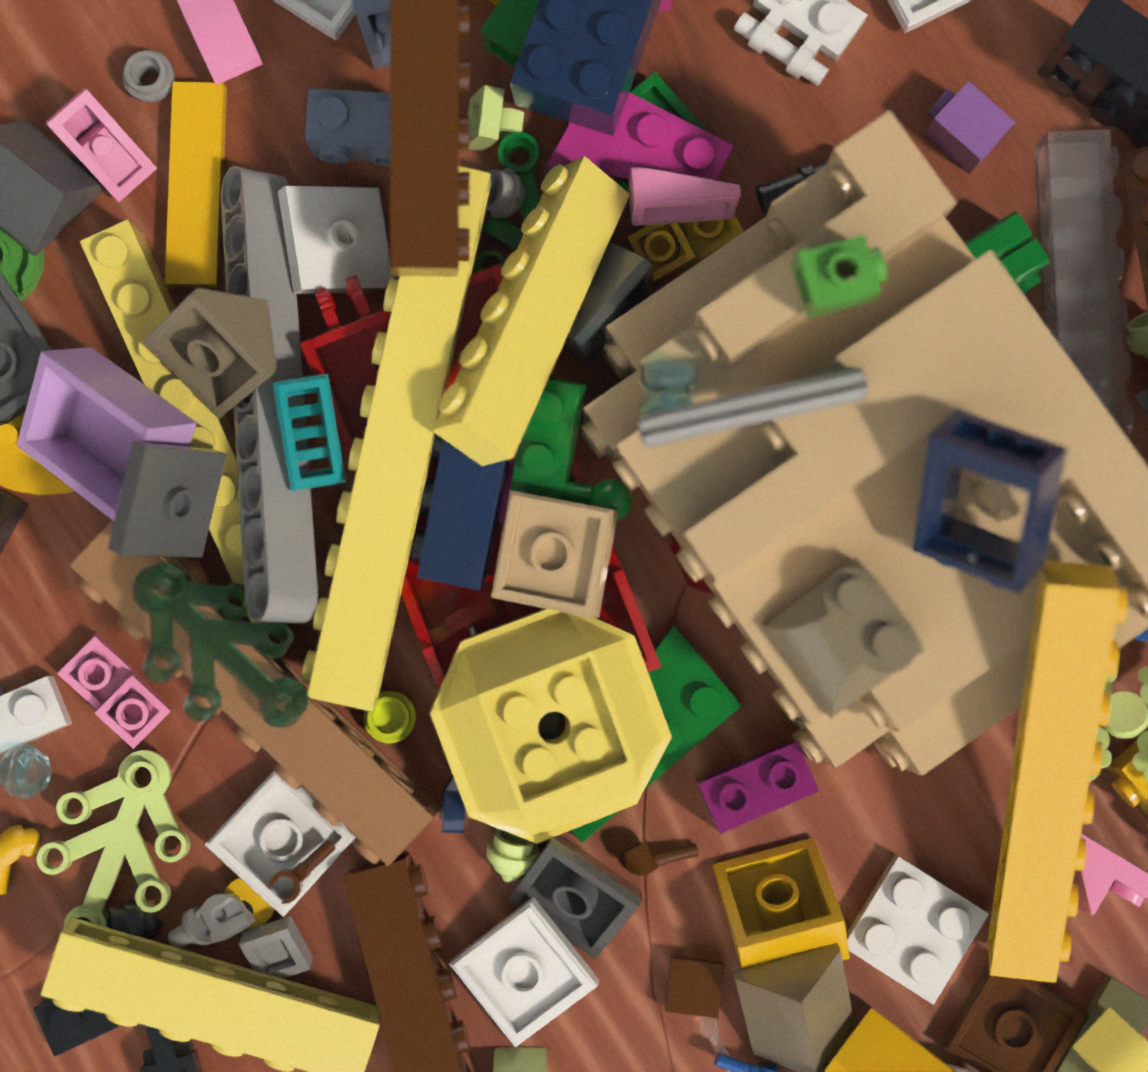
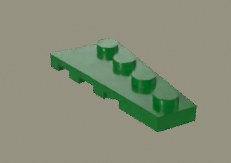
[571,626,742,843]

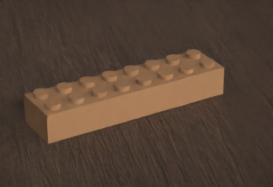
[69,520,440,866]

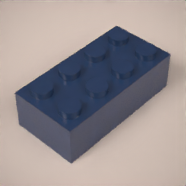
[510,0,662,136]

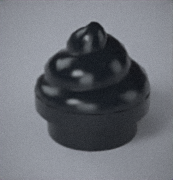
[108,900,164,939]

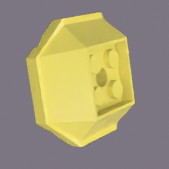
[429,608,672,843]

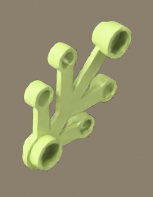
[37,750,191,928]

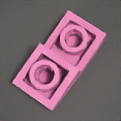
[177,0,263,85]
[57,633,171,749]

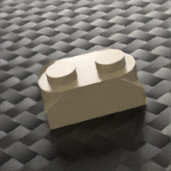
[762,558,925,718]

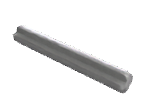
[638,367,868,447]

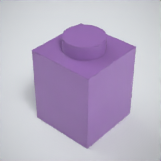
[924,81,1015,174]

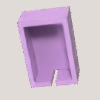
[16,347,197,521]

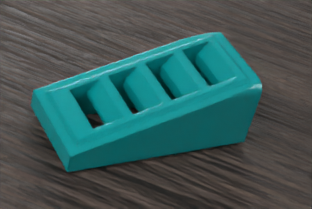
[271,374,346,491]

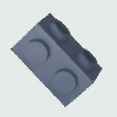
[305,89,390,166]

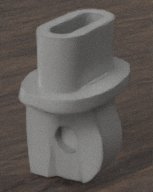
[168,893,256,950]

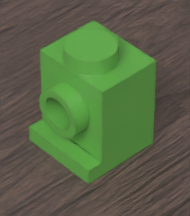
[791,235,887,319]

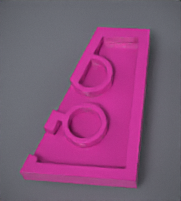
[547,92,734,181]

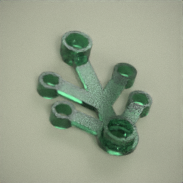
[132,563,309,728]

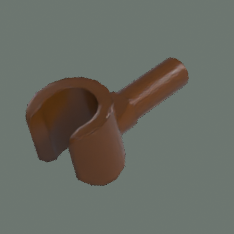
[268,840,336,904]
[621,840,698,876]

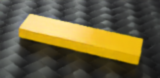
[165,82,227,288]

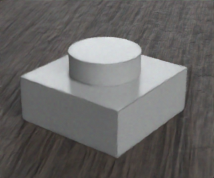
[239,916,313,979]

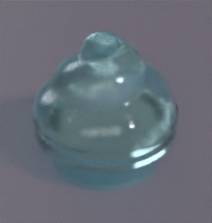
[0,746,52,799]

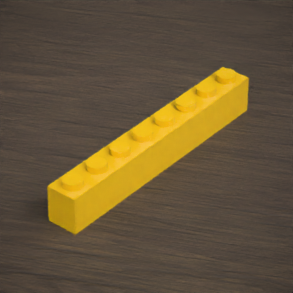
[987,561,1128,983]

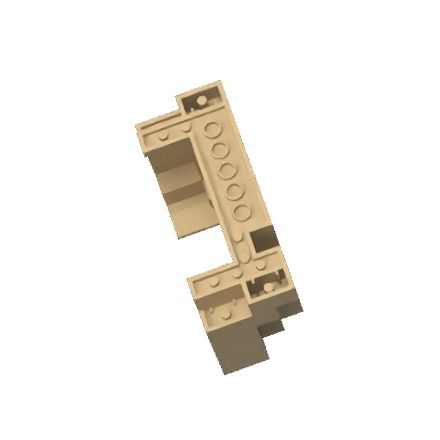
[581,111,1148,776]

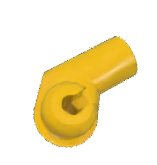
[0,825,40,895]

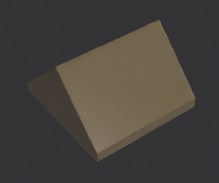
[143,288,276,419]
[733,943,855,1072]

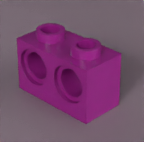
[695,739,819,834]

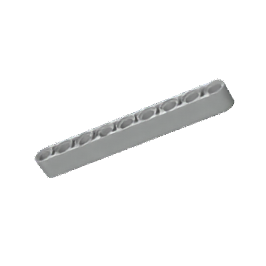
[221,166,318,623]

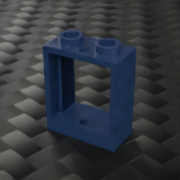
[912,409,1068,594]

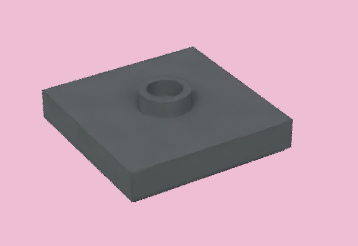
[108,441,227,557]

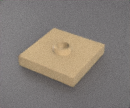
[491,491,618,619]

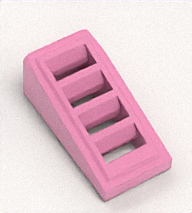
[628,167,741,226]

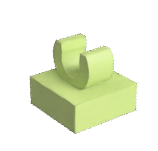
[468,85,524,152]

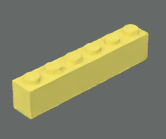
[432,156,630,466]
[41,917,380,1072]

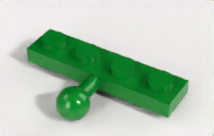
[510,377,632,521]

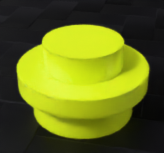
[363,691,416,744]

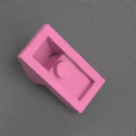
[45,88,157,202]
[1072,834,1148,915]

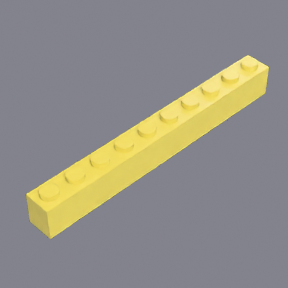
[301,166,491,711]

